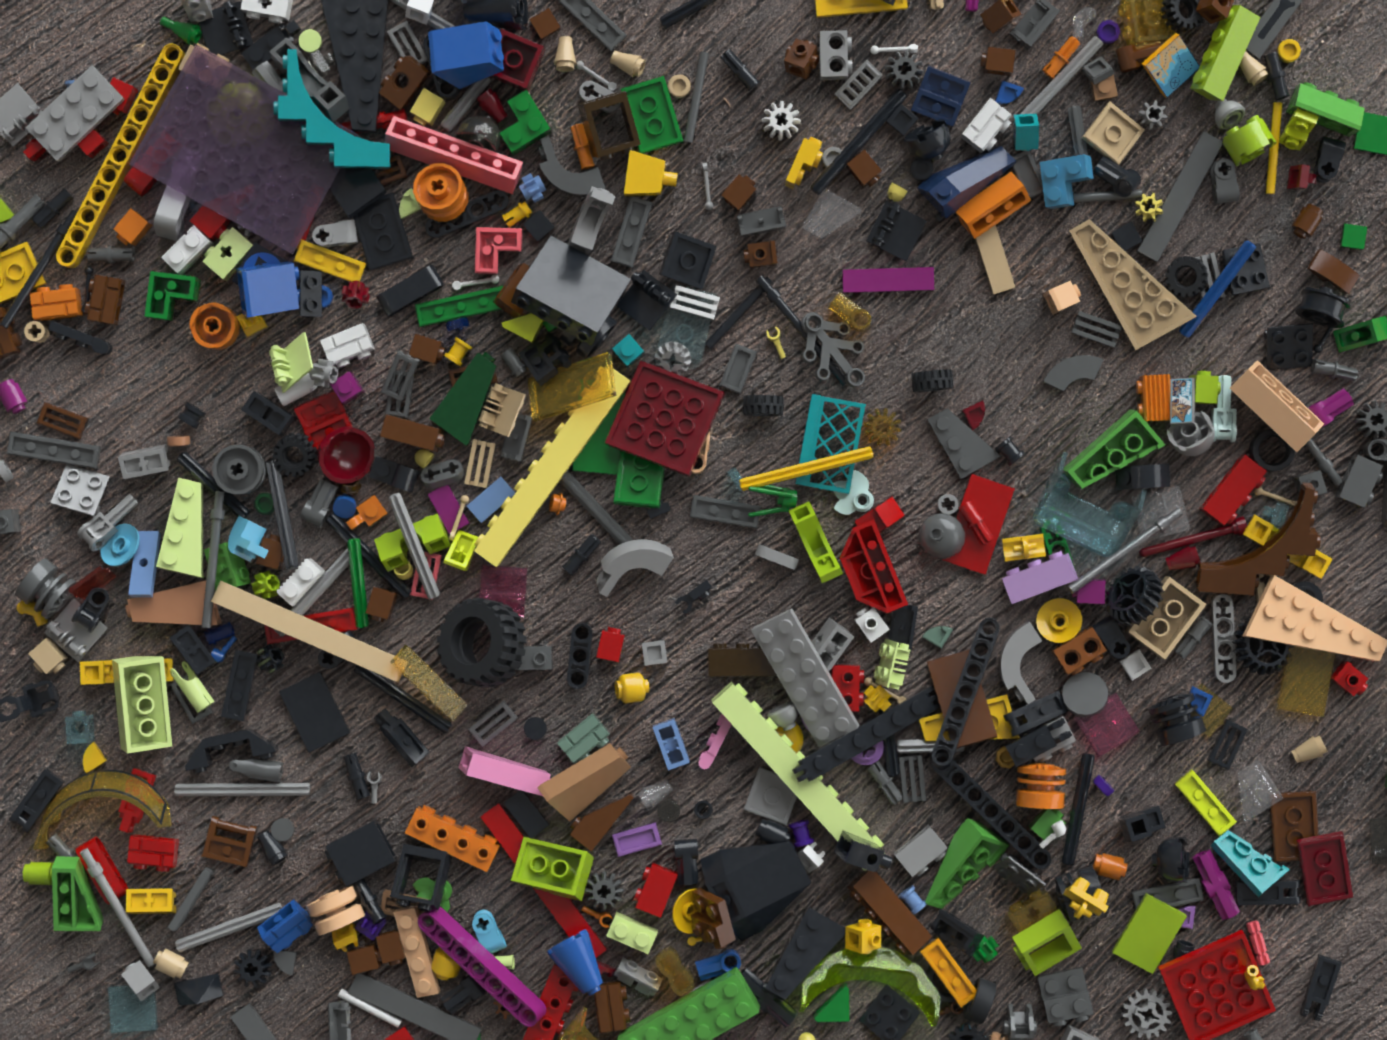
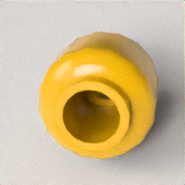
[615,672,649,704]
[431,947,461,980]

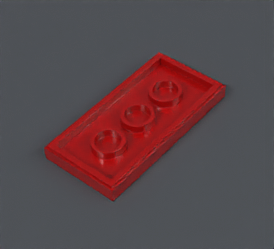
[942,474,1015,575]

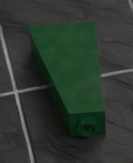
[429,352,497,446]

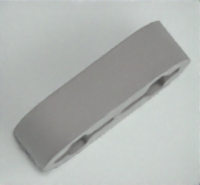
[579,81,620,113]
[755,544,799,570]

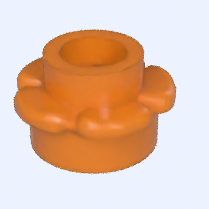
[549,493,566,515]

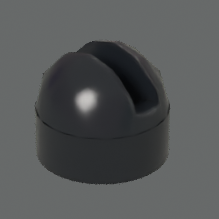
[694,800,713,819]

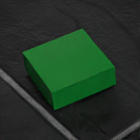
[1340,224,1367,250]

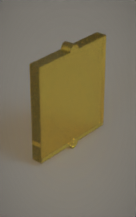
[1186,683,1233,737]

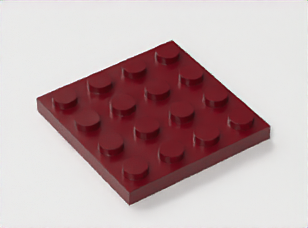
[605,360,725,477]

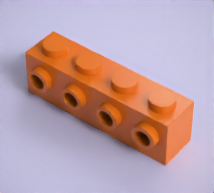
[405,805,500,872]

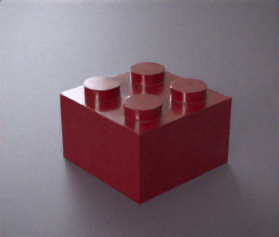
[489,29,545,92]

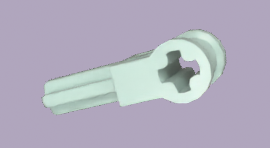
[1211,375,1237,442]

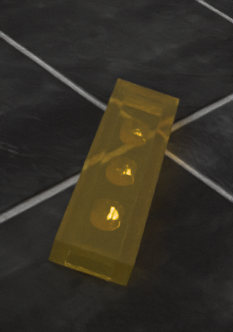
[390,645,468,722]

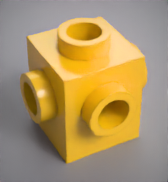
[845,919,881,954]

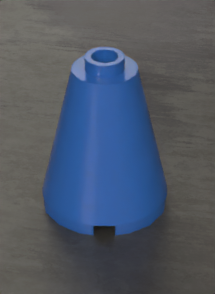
[546,929,603,996]

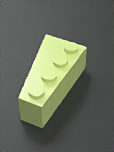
[156,478,204,579]

